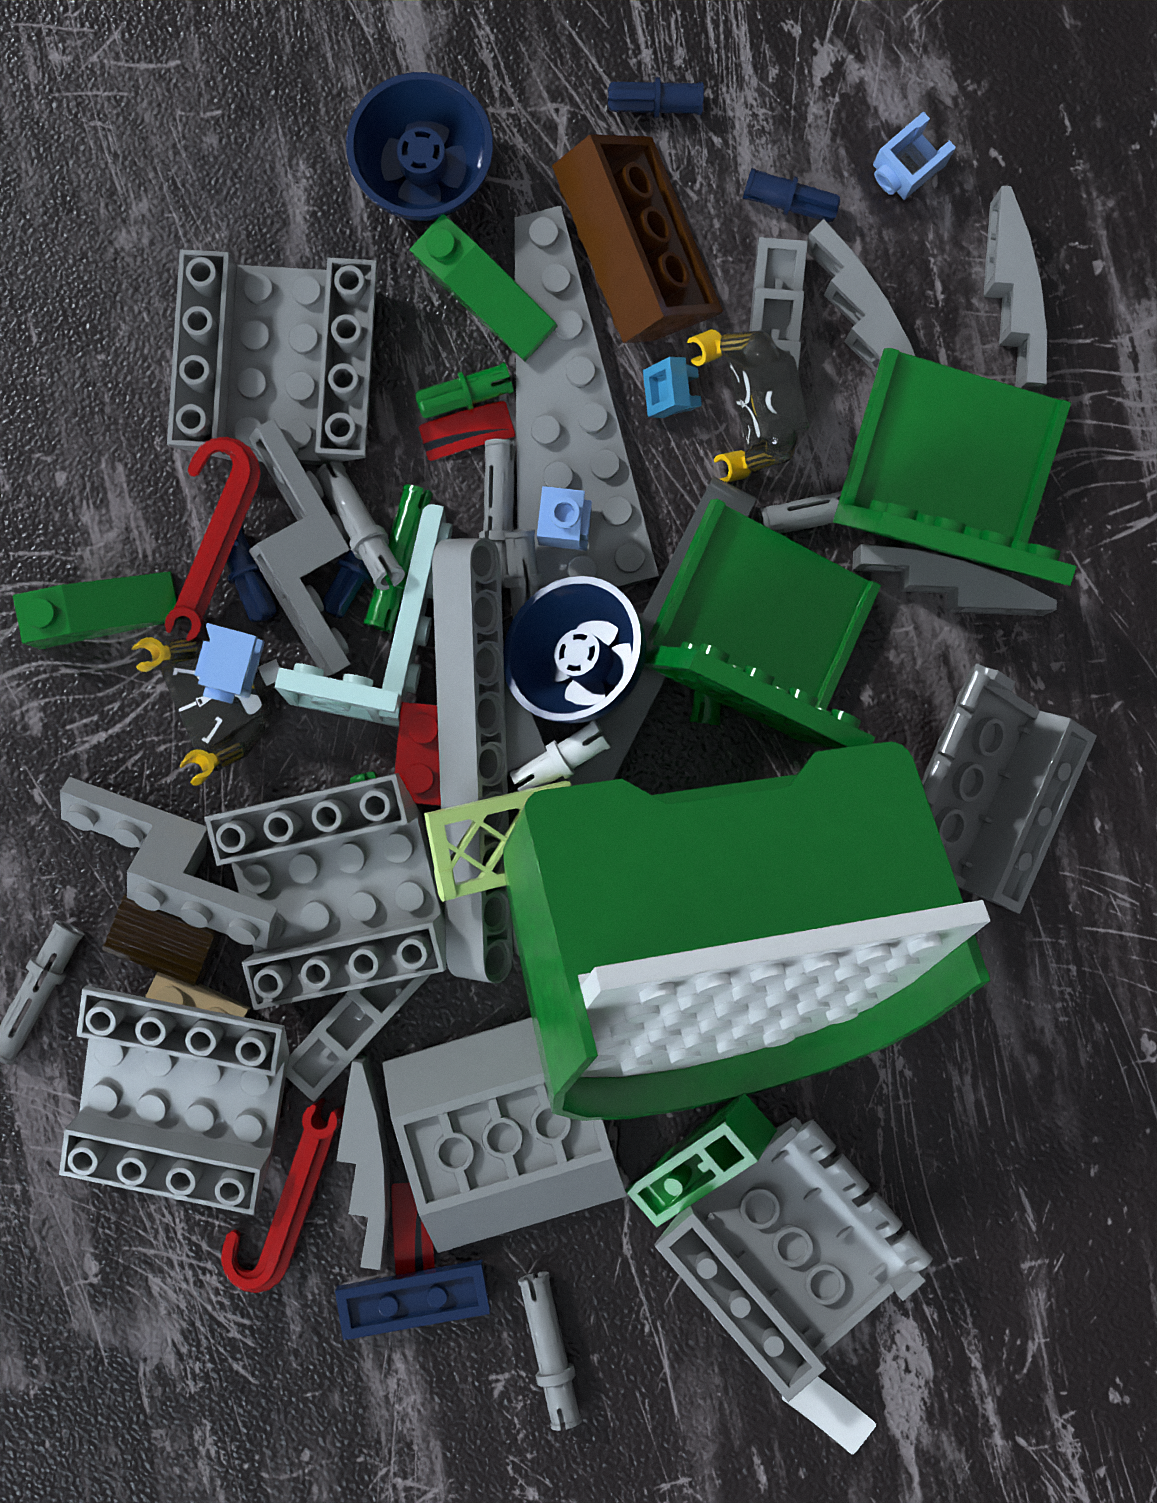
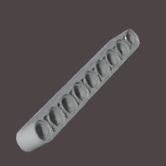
[432,538,513,983]

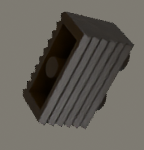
[102,894,222,986]

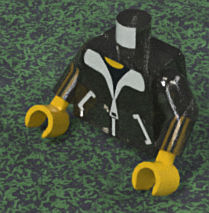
[687,329,809,483]
[132,637,283,786]

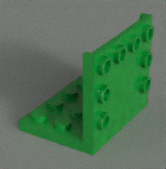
[833,348,1077,586]
[644,499,881,749]

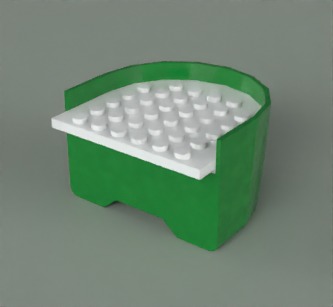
[503,742,991,1121]

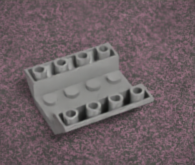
[167,249,378,465]
[204,773,446,1010]
[59,986,290,1215]
[382,1017,627,1253]

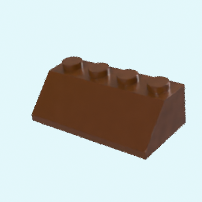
[552,134,723,344]

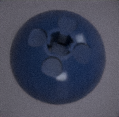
[346,72,493,221]
[503,576,646,724]

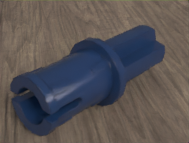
[608,77,704,118]
[742,168,840,223]
[226,526,276,623]
[322,537,389,619]

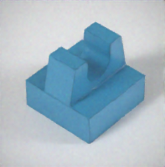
[643,357,702,418]

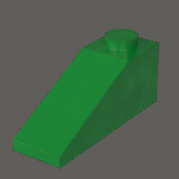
[409,214,558,362]
[13,572,182,649]
[625,1092,777,1227]

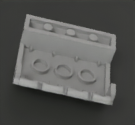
[921,663,1097,914]
[654,1117,933,1402]

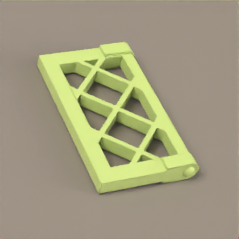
[424,780,571,902]

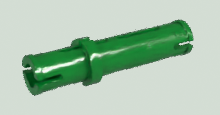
[363,484,434,633]

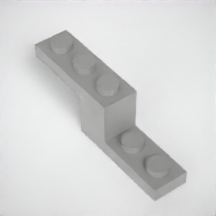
[249,418,350,677]
[60,777,278,949]

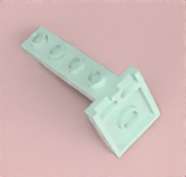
[275,504,453,727]

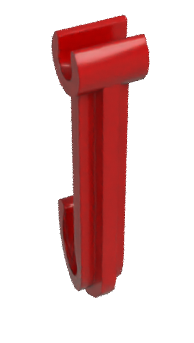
[165,437,261,641]
[221,1098,345,1293]

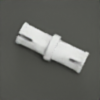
[510,720,611,791]

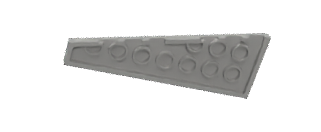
[515,206,659,590]

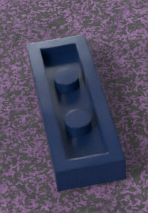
[335,1259,491,1341]

